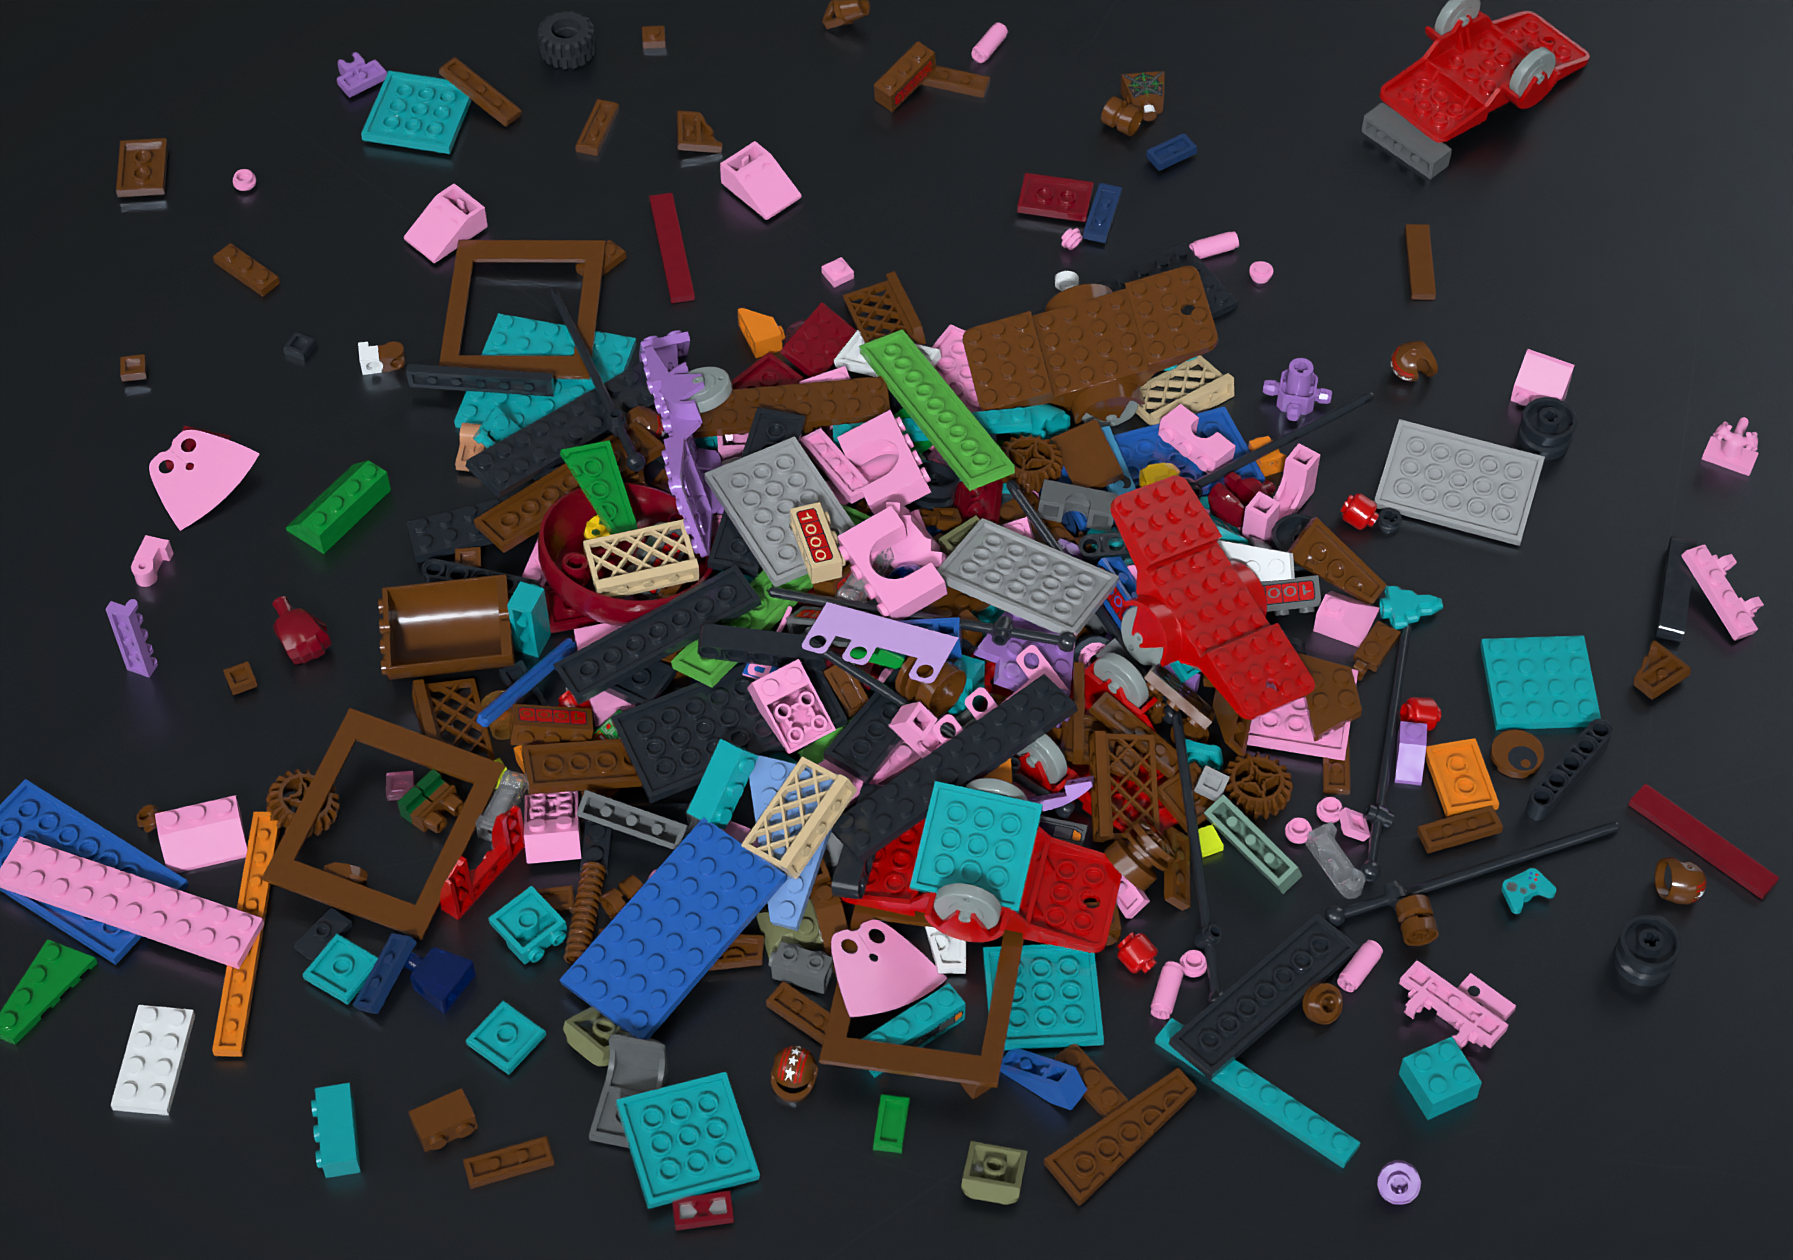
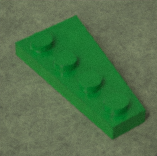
[560,440,638,535]
[0,939,97,1045]

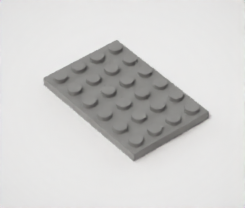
[1374,419,1545,546]
[704,437,855,587]
[937,518,1119,636]

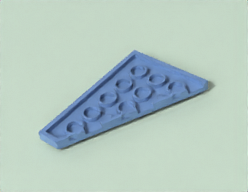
[749,755,846,931]

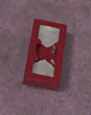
[673,1191,734,1230]

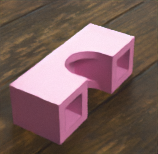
[1158,404,1236,474]
[889,702,953,758]

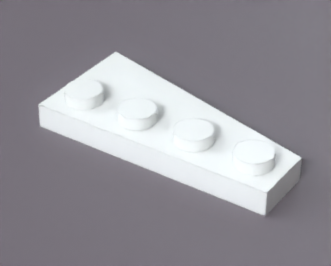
[1217,540,1295,581]
[925,926,966,974]

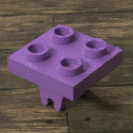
[639,331,690,371]

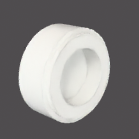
[1055,271,1079,291]

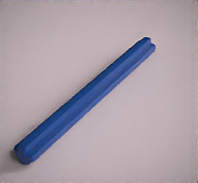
[476,638,577,727]

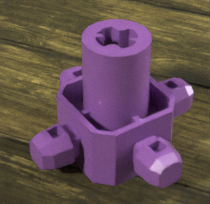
[1263,358,1332,421]

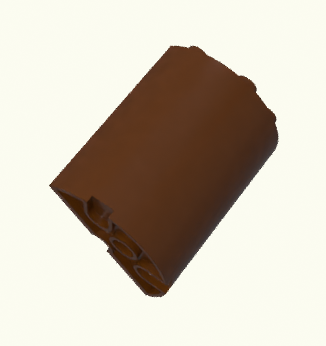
[378,574,515,680]

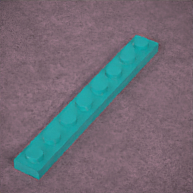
[833,407,1032,449]
[1155,1018,1360,1168]

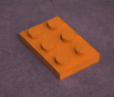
[1425,738,1499,818]

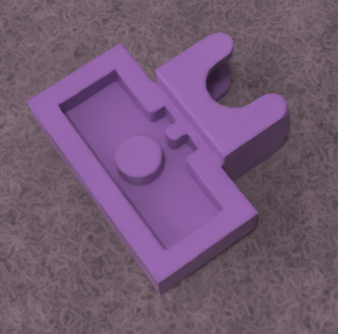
[337,53,387,97]

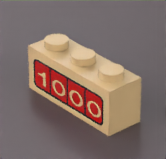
[790,502,846,584]

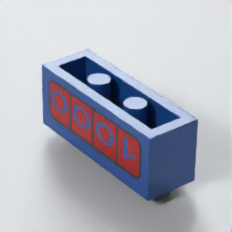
[1096,557,1138,631]

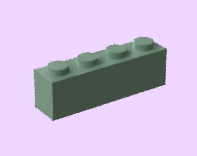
[1204,794,1303,894]

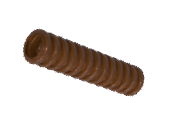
[564,862,606,965]

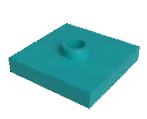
[303,934,378,1005]
[466,1001,546,1075]

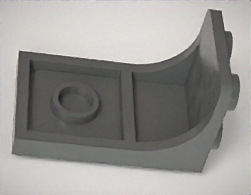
[589,1033,668,1148]

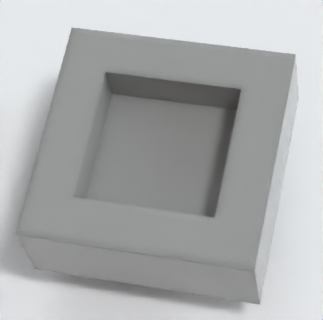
[1193,765,1230,802]

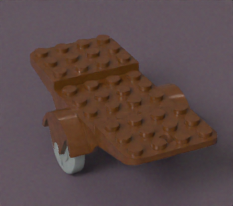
[962,266,1218,427]

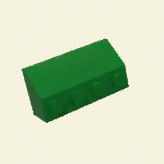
[286,460,391,554]

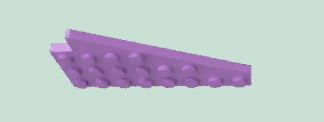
[974,538,1082,698]

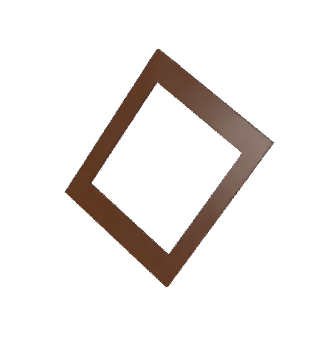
[439,240,606,379]
[262,708,505,940]
[819,905,1024,1088]

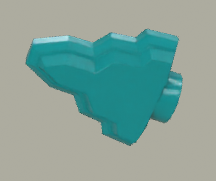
[1379,586,1443,630]

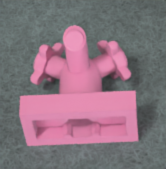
[1702,417,1759,476]

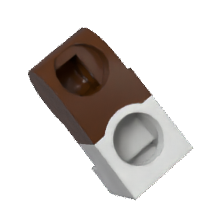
[358,341,406,375]

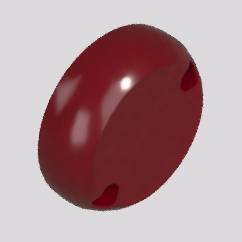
[538,482,714,627]

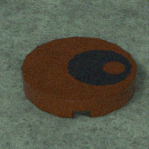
[1490,729,1544,778]

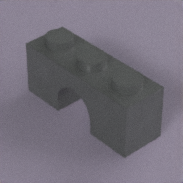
[1037,479,1119,532]

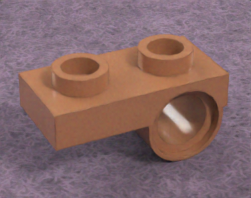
[455,423,490,471]

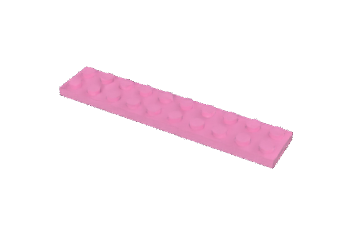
[0,837,264,969]

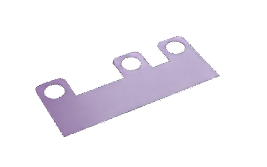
[802,602,958,683]

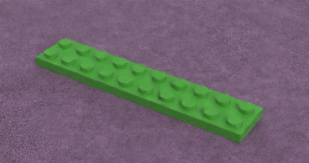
[859,329,1015,491]
[671,503,871,688]

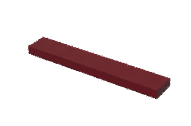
[649,193,695,303]
[1628,783,1779,899]

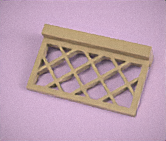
[1136,355,1234,426]
[583,519,699,598]
[741,757,857,880]

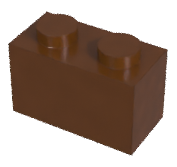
[409,1088,478,1152]

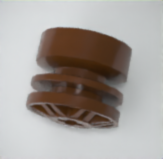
[895,656,966,718]
[1104,818,1178,891]

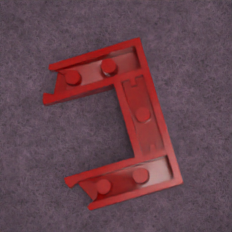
[440,805,525,920]

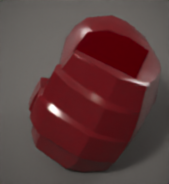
[1208,472,1275,528]
[273,596,331,665]

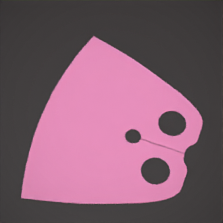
[149,430,259,530]
[831,920,948,1017]

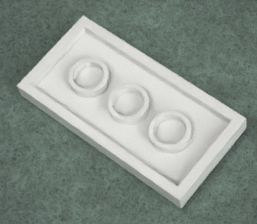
[834,330,941,377]
[111,1005,195,1115]

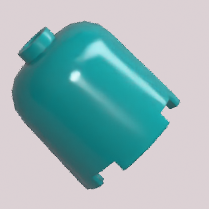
[1010,404,1070,444]

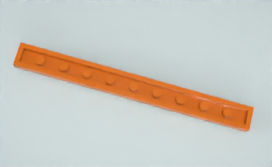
[212,812,280,1057]

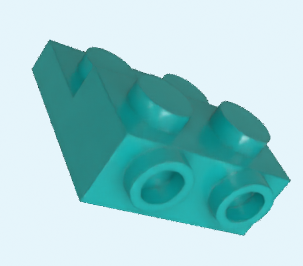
[488,886,568,965]

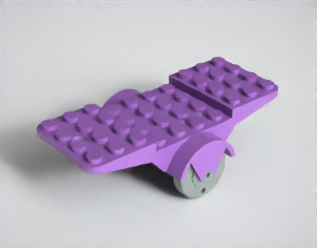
[641,345,741,558]

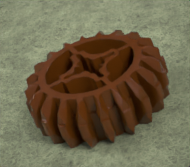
[1000,434,1063,494]
[1222,752,1293,820]
[266,769,340,838]

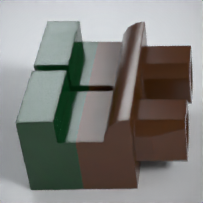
[397,769,464,833]

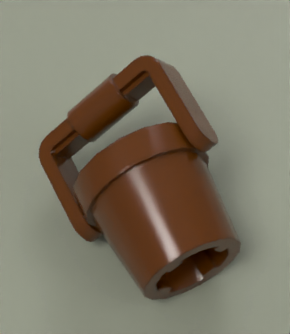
[822,0,870,29]

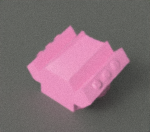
[881,502,948,578]

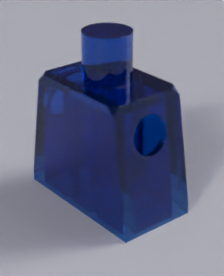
[405,947,476,1015]

